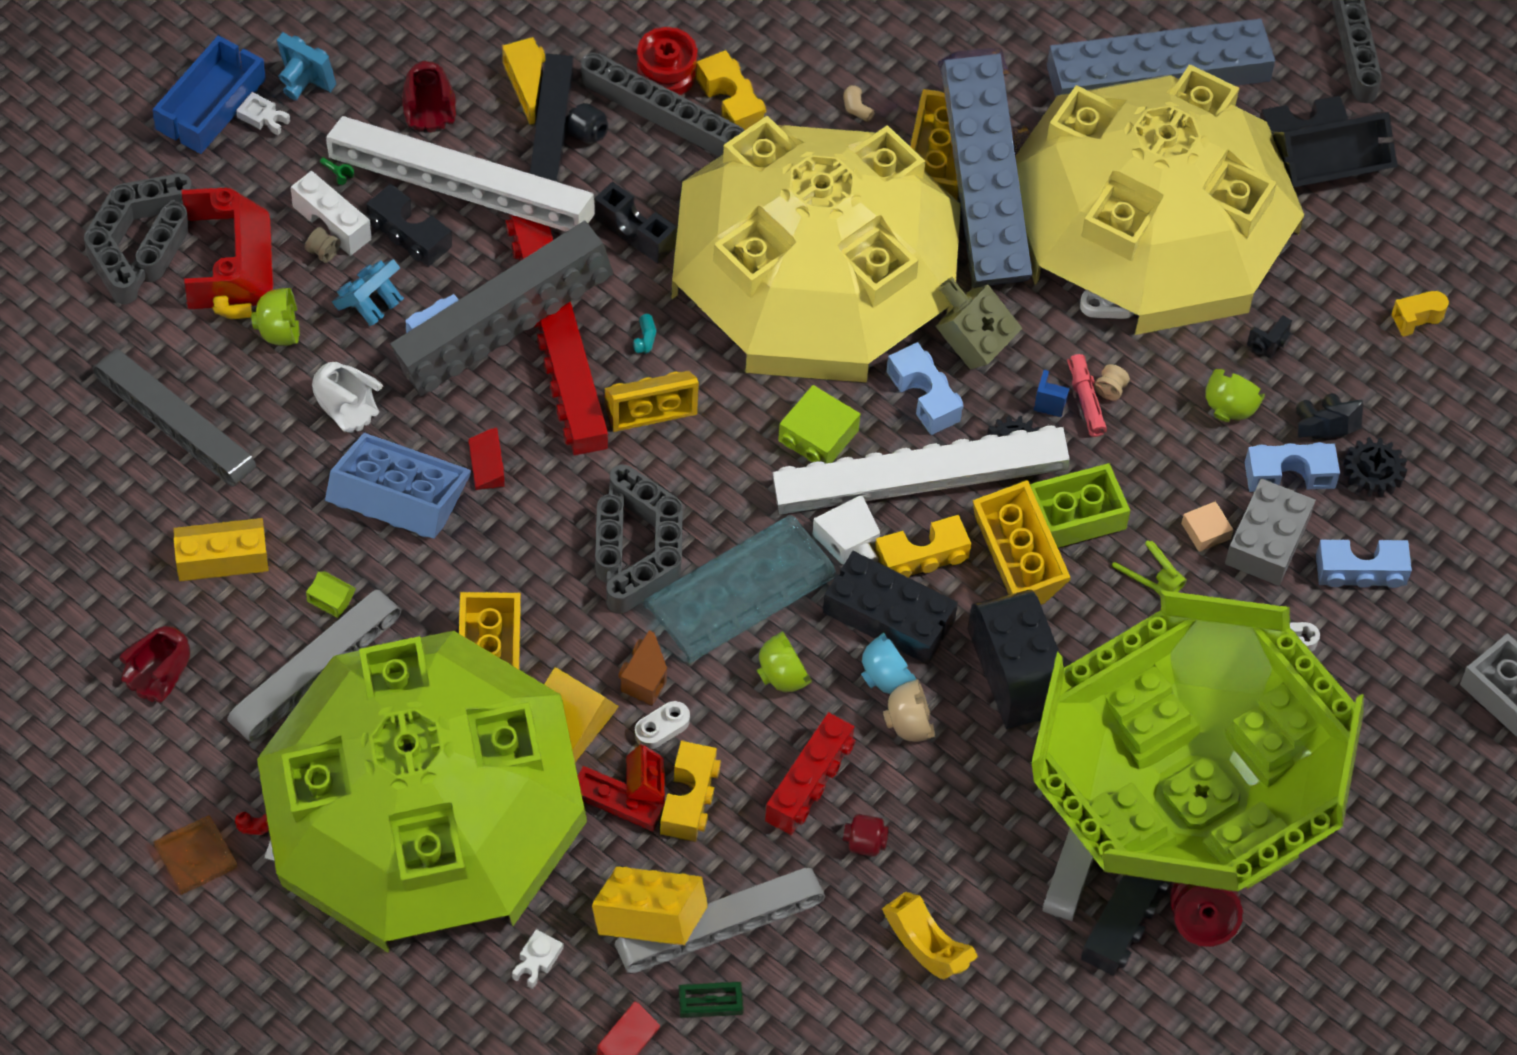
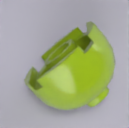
[251,288,300,346]
[1205,369,1265,422]
[757,631,812,692]

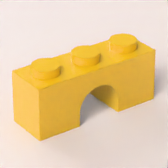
[696,50,766,130]
[874,515,971,578]
[660,741,721,842]

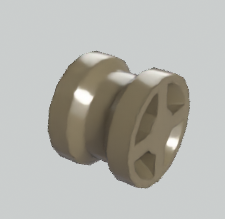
[305,227,341,263]

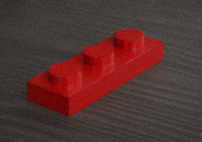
[578,766,666,831]

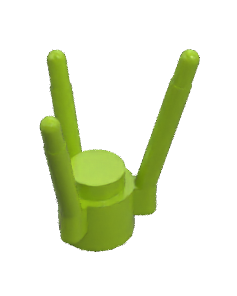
[1112,541,1187,596]

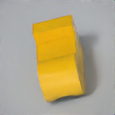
[1391,291,1449,337]

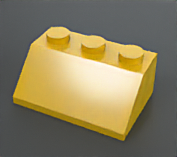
[604,371,699,432]
[174,518,269,581]

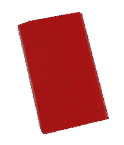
[469,428,505,490]
[626,744,665,803]
[597,1001,661,1055]

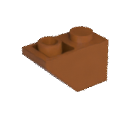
[618,630,667,706]

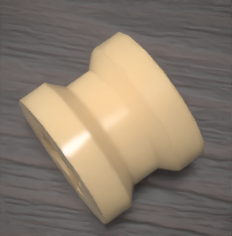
[1094,364,1130,401]

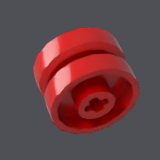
[637,27,698,96]

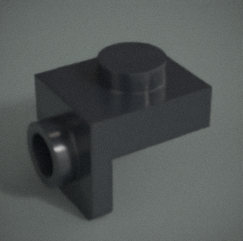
[1247,315,1292,359]

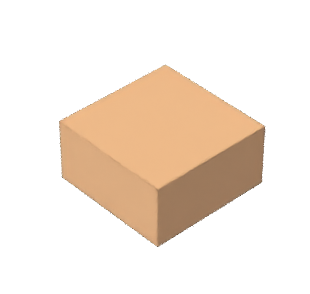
[1181,501,1233,552]

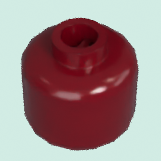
[843,814,889,857]

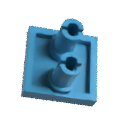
[276,32,336,100]
[332,259,404,326]

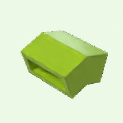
[306,571,356,618]

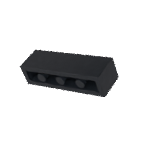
[1080,875,1172,976]

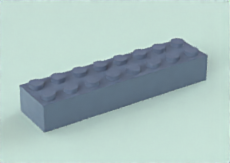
[1047,19,1275,97]
[941,54,1032,288]

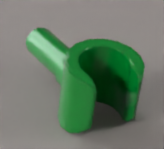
[320,157,354,185]

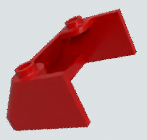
[182,188,274,309]

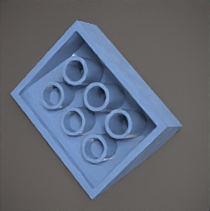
[325,433,471,539]

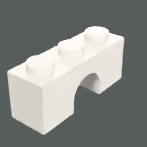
[291,171,371,256]

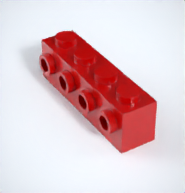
[765,712,856,835]

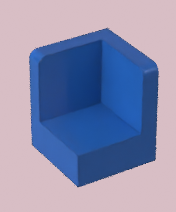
[1034,370,1069,418]

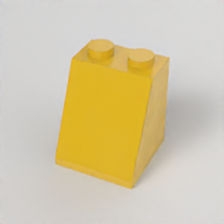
[544,667,619,762]

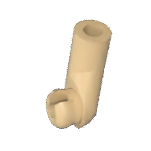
[843,86,874,122]

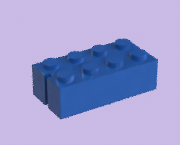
[153,35,266,154]

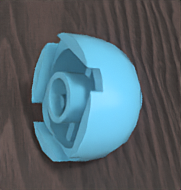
[861,633,916,694]

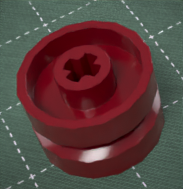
[1170,882,1243,947]

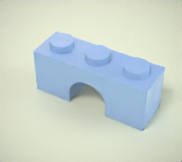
[886,342,964,435]
[1245,442,1340,492]
[1316,540,1412,588]

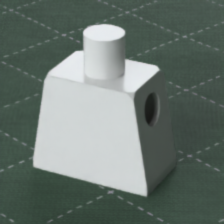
[812,495,880,564]

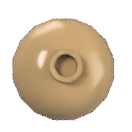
[883,679,935,742]

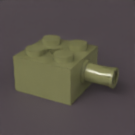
[936,277,1022,370]

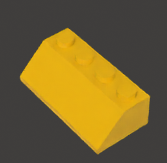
[972,480,1071,605]

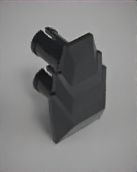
[1296,393,1363,440]

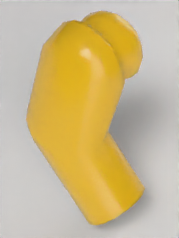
[212,296,252,319]

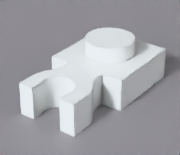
[236,92,290,135]
[512,930,563,989]

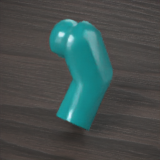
[633,314,657,354]

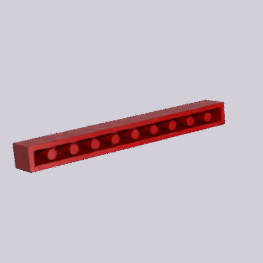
[505,214,608,456]

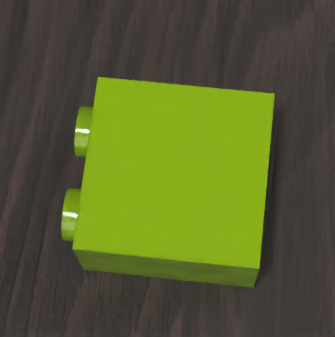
[778,385,861,464]

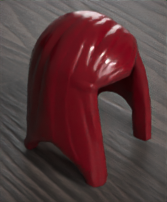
[402,61,456,132]
[119,626,191,703]

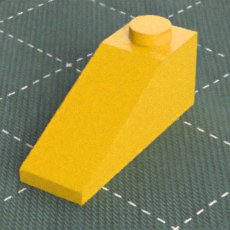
[502,37,546,125]

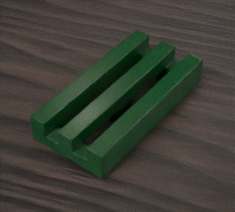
[678,982,744,1018]

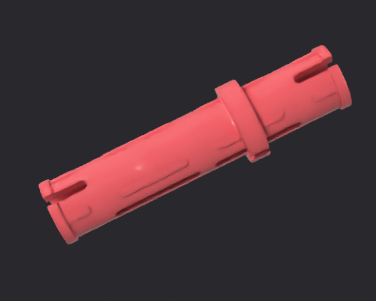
[1067,354,1107,437]

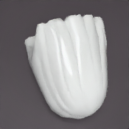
[312,362,383,433]

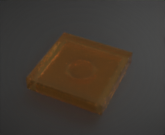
[153,815,238,895]

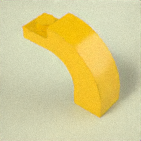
[882,891,978,980]

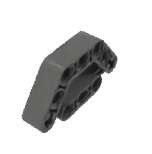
[84,173,192,304]
[595,464,683,614]

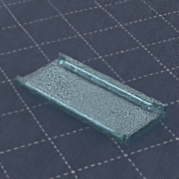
[643,515,836,664]

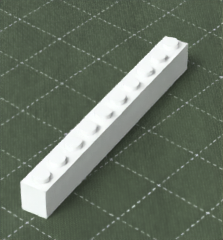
[326,116,595,232]
[773,426,1069,515]

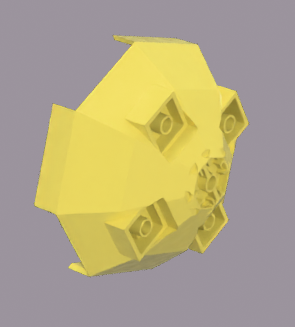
[1015,64,1304,335]
[672,116,961,383]

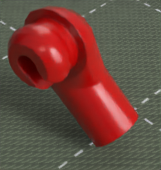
[235,812,269,835]

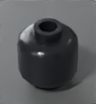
[566,103,609,144]

